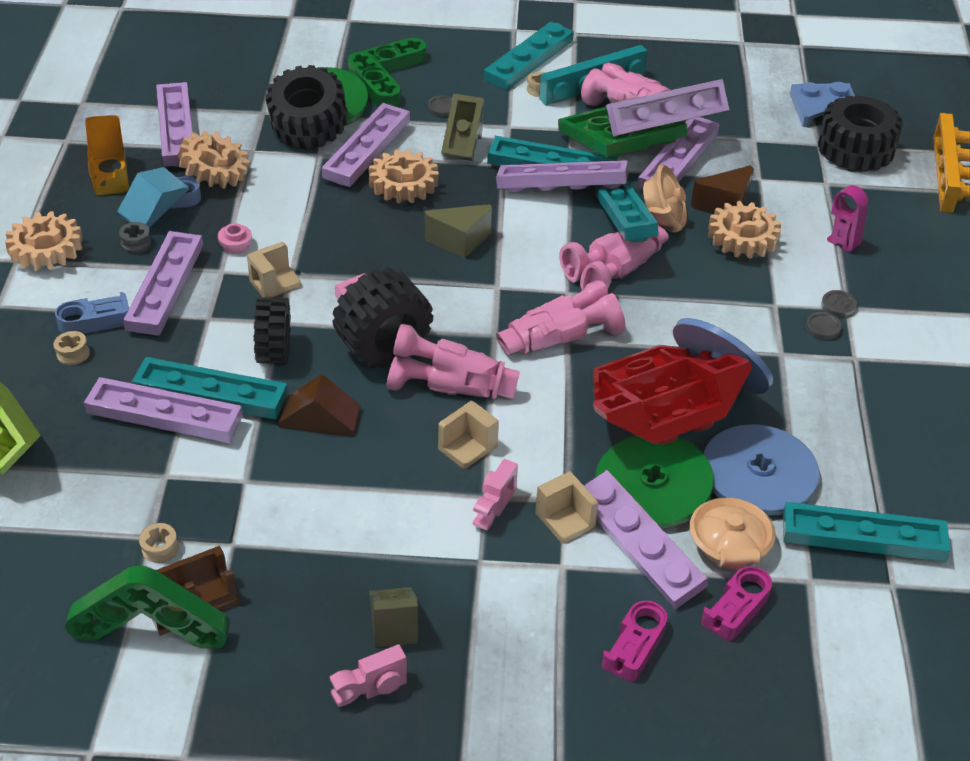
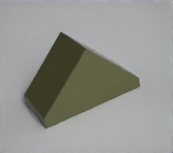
[425,204,492,259]
[369,587,418,647]

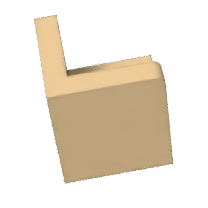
[247,242,301,298]
[438,400,499,469]
[535,471,598,543]

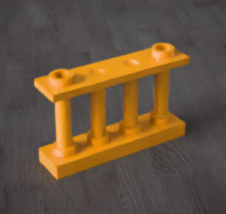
[933,113,970,213]

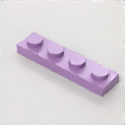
[606,79,729,136]
[156,82,192,167]
[322,103,410,187]
[637,117,720,189]
[496,160,629,192]
[123,231,203,336]
[84,377,243,443]
[584,470,708,610]

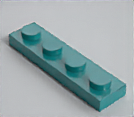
[483,22,574,90]
[539,45,648,106]
[487,135,618,166]
[595,181,659,242]
[131,357,288,420]
[783,502,950,562]

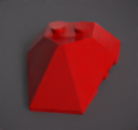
[593,345,752,444]

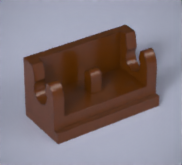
[152,545,240,636]

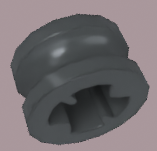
[119,222,151,254]

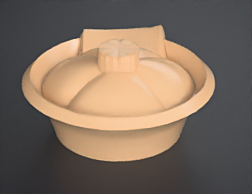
[643,164,687,232]
[690,497,776,570]

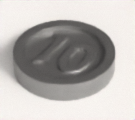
[428,95,452,118]
[821,290,857,318]
[805,312,842,341]

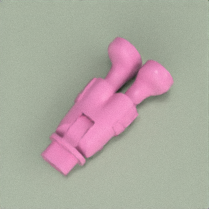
[581,63,670,106]
[559,225,669,291]
[496,280,626,355]
[386,324,520,399]

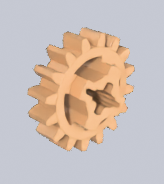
[177,131,250,188]
[369,149,439,203]
[708,201,782,259]
[5,211,83,271]

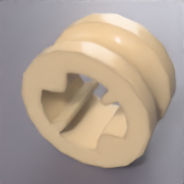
[527,72,545,97]
[53,331,90,365]
[139,523,179,563]

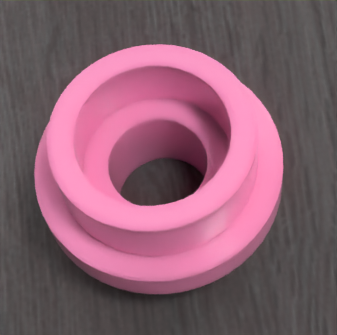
[218,223,252,254]

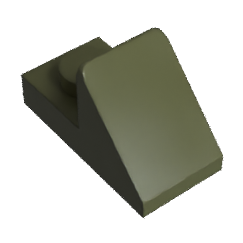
[441,93,484,161]

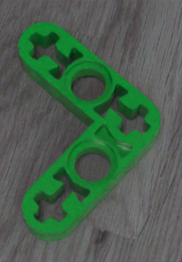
[348,38,426,107]
[65,565,230,649]

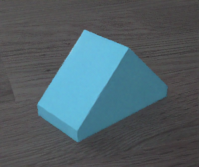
[118,167,189,228]

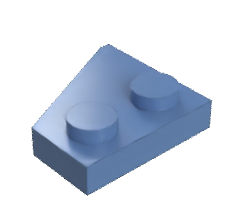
[790,82,855,127]

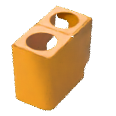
[85,115,129,196]

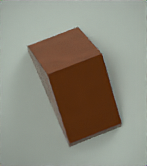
[691,165,754,214]
[278,374,361,437]

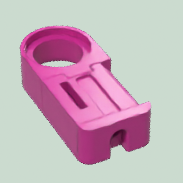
[827,185,868,252]
[701,566,772,641]
[602,601,667,682]

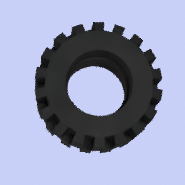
[266,65,348,149]
[818,96,903,171]
[332,268,434,368]

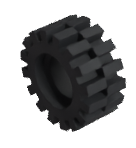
[253,297,291,364]

